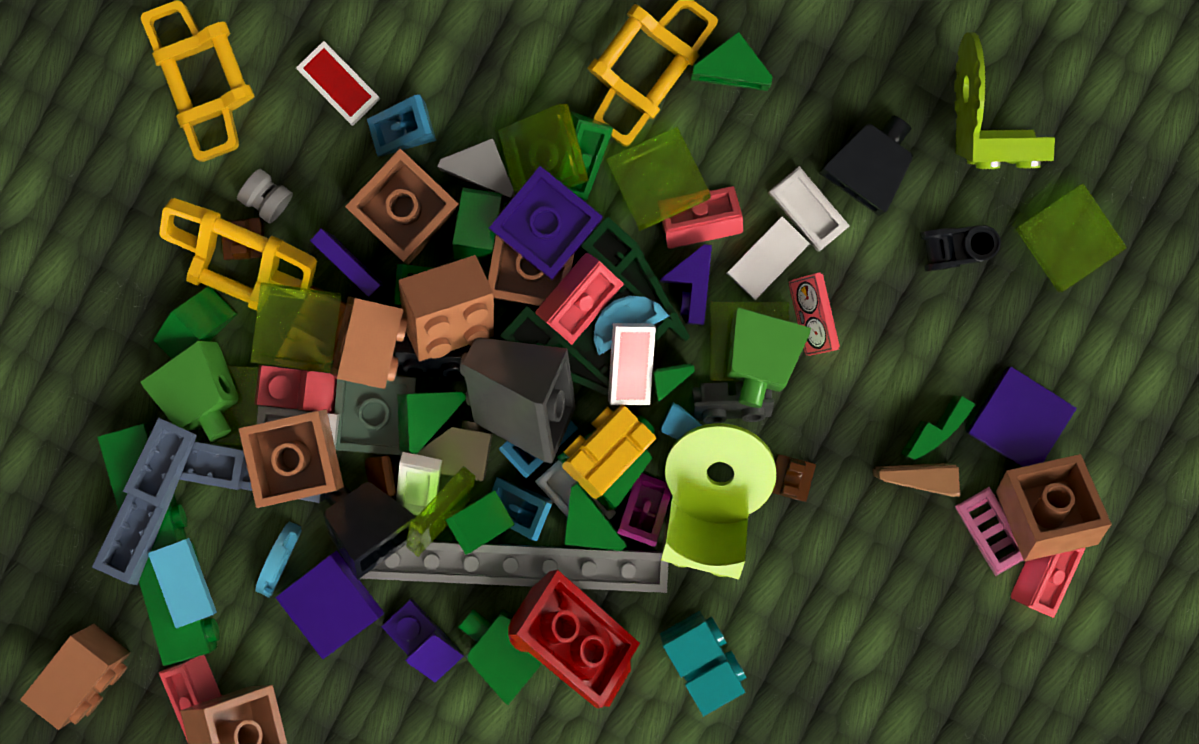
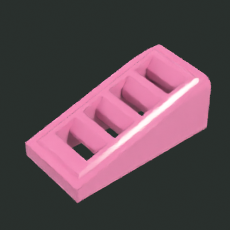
[955,487,1023,576]

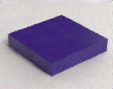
[489,166,603,280]
[310,229,389,300]
[966,366,1077,467]
[275,550,384,659]

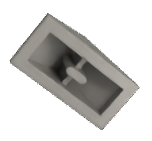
[437,138,516,201]

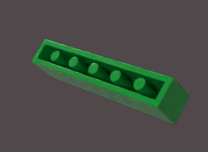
[97,422,220,666]

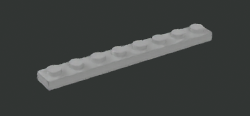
[360,540,668,593]

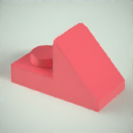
[254,365,337,413]

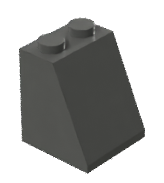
[460,338,576,463]

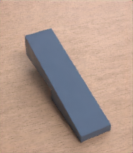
[92,418,197,585]
[179,441,324,503]

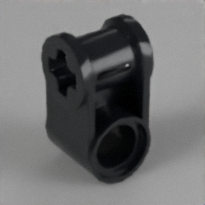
[920,225,1001,272]

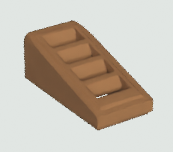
[873,463,960,497]

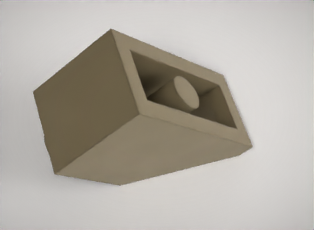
[416,420,493,481]

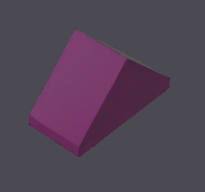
[616,473,671,547]

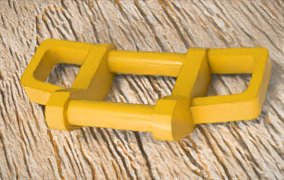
[141,0,254,162]
[587,0,718,147]
[159,198,317,312]

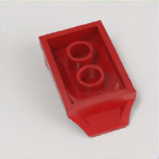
[508,570,640,708]

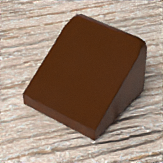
[364,454,398,496]

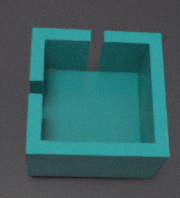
[660,611,747,717]

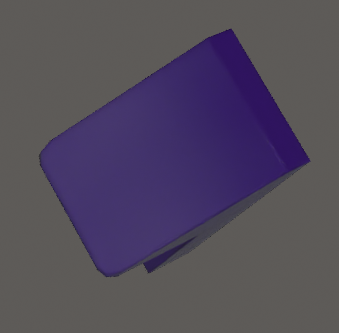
[659,244,712,325]
[381,598,464,683]

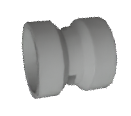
[237,169,293,224]

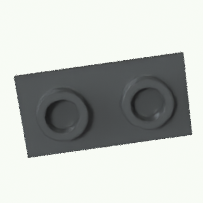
[692,382,774,424]

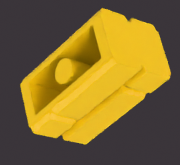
[561,405,656,499]

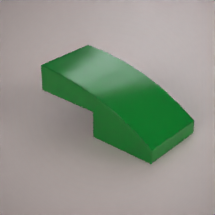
[901,395,975,460]

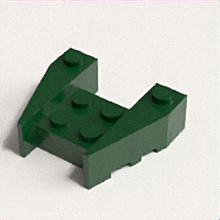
[500,216,690,396]

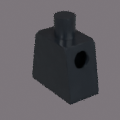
[819,115,913,216]
[324,482,418,580]

